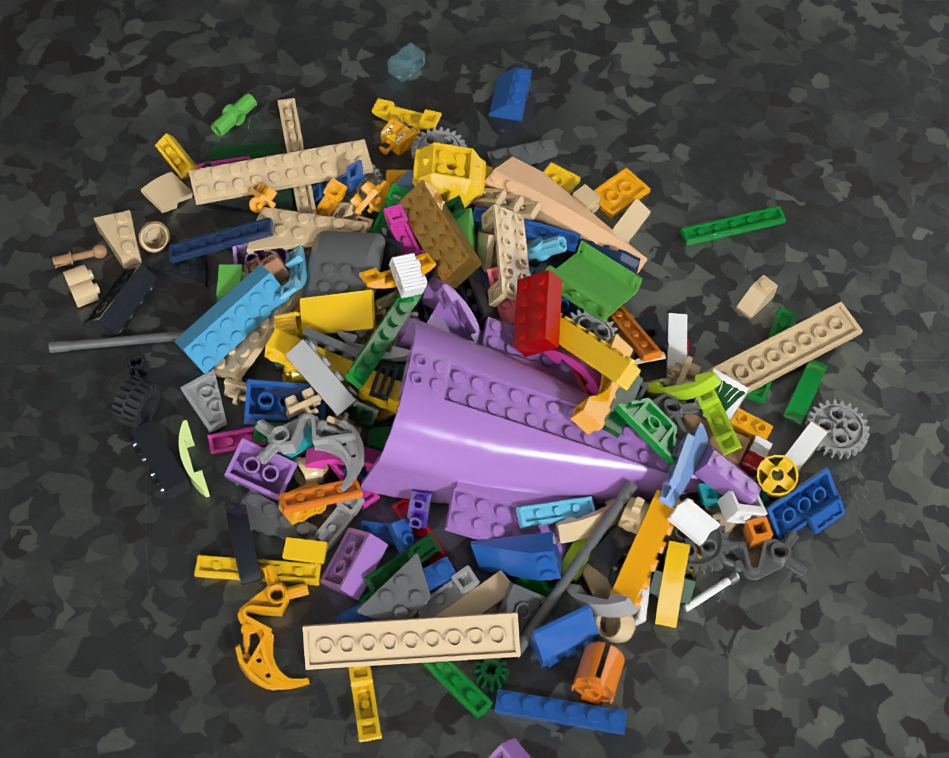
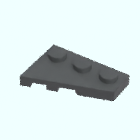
[498,583,547,635]

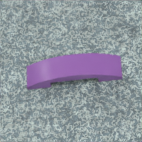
[435,284,482,345]

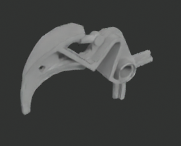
[255,414,365,491]

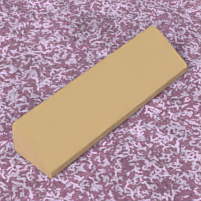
[612,199,651,243]

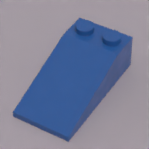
[243,379,326,425]
[471,532,561,581]

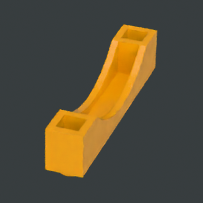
[570,334,633,434]

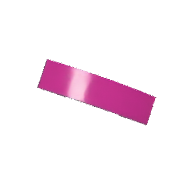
[383,204,425,256]
[543,347,602,396]
[305,446,382,471]

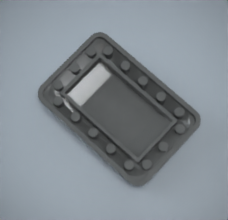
[299,231,385,340]

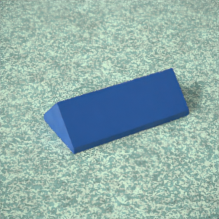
[765,467,838,541]

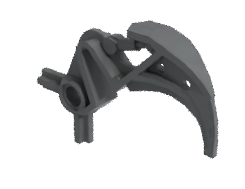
[630,350,699,438]
[695,504,808,580]

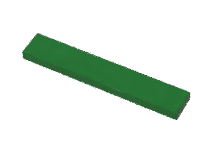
[680,206,786,246]
[745,307,797,404]

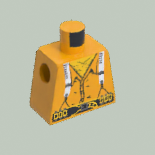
[379,114,420,155]

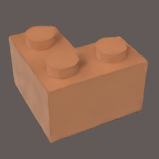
[243,252,290,284]

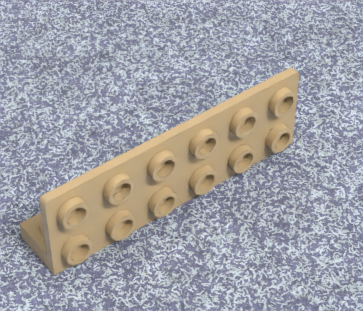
[481,204,530,307]

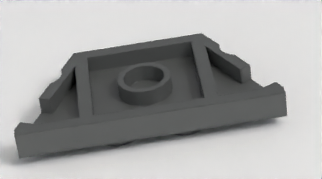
[356,553,431,620]

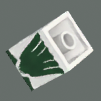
[694,369,749,421]

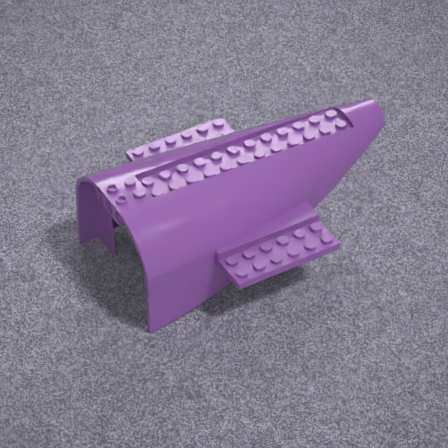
[360,317,705,563]

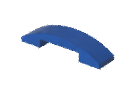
[312,159,364,205]

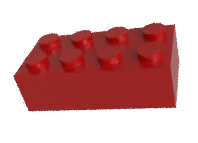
[513,270,562,357]

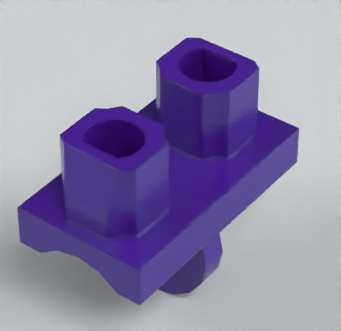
[407,489,432,528]

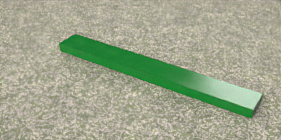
[360,591,493,720]

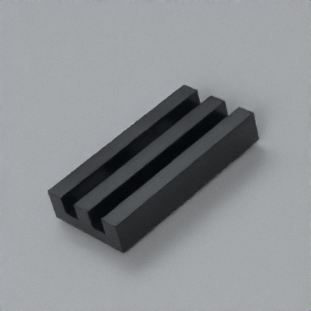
[369,361,399,402]

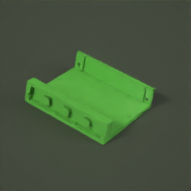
[545,241,643,322]

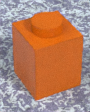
[742,516,773,549]

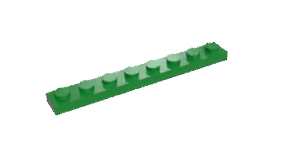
[344,283,428,389]

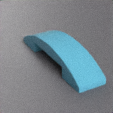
[280,245,308,300]

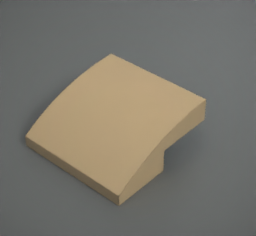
[141,172,193,213]
[476,231,495,272]

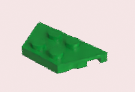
[614,398,677,465]

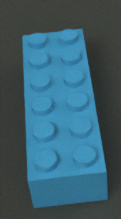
[174,265,290,374]

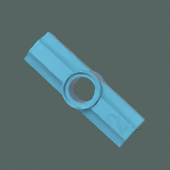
[527,236,567,262]

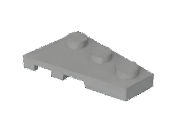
[180,369,227,434]

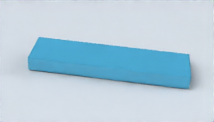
[515,496,596,529]

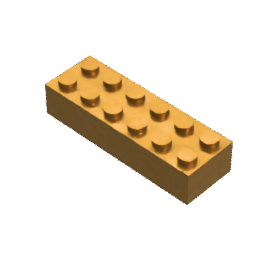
[397,180,482,288]

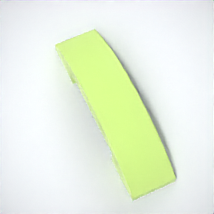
[179,420,210,497]

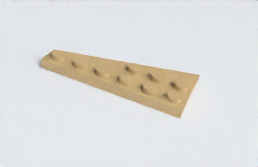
[247,207,369,254]

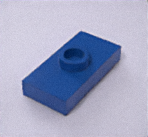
[806,495,846,534]
[388,518,416,553]
[360,520,396,546]

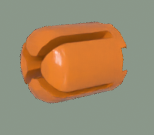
[572,642,625,705]

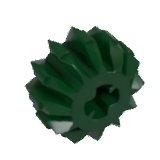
[473,658,509,692]

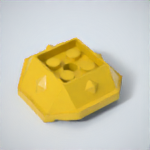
[412,142,486,208]

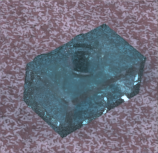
[388,43,425,82]

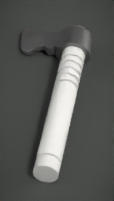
[682,564,739,612]

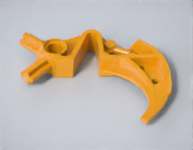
[235,565,309,691]

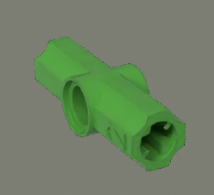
[211,93,257,137]

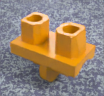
[350,181,383,215]
[248,182,277,213]

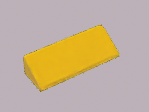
[155,133,198,180]

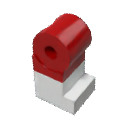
[740,436,773,477]

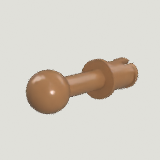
[52,244,107,268]

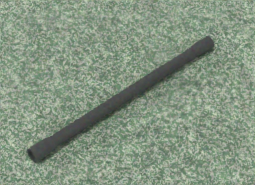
[48,330,186,353]
[517,480,638,658]

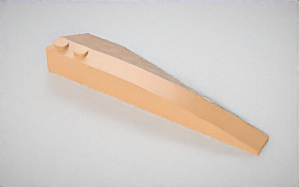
[484,157,647,273]

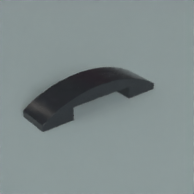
[226,504,262,585]

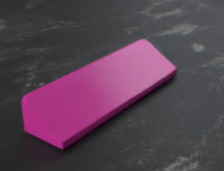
[208,426,269,454]

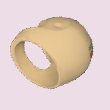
[139,221,170,253]
[292,457,329,486]
[594,615,635,643]

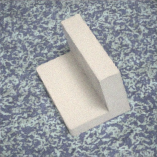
[667,498,720,546]

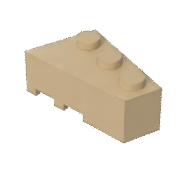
[94,210,142,268]

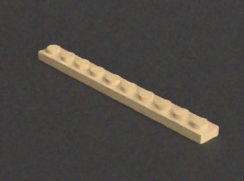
[278,98,317,215]

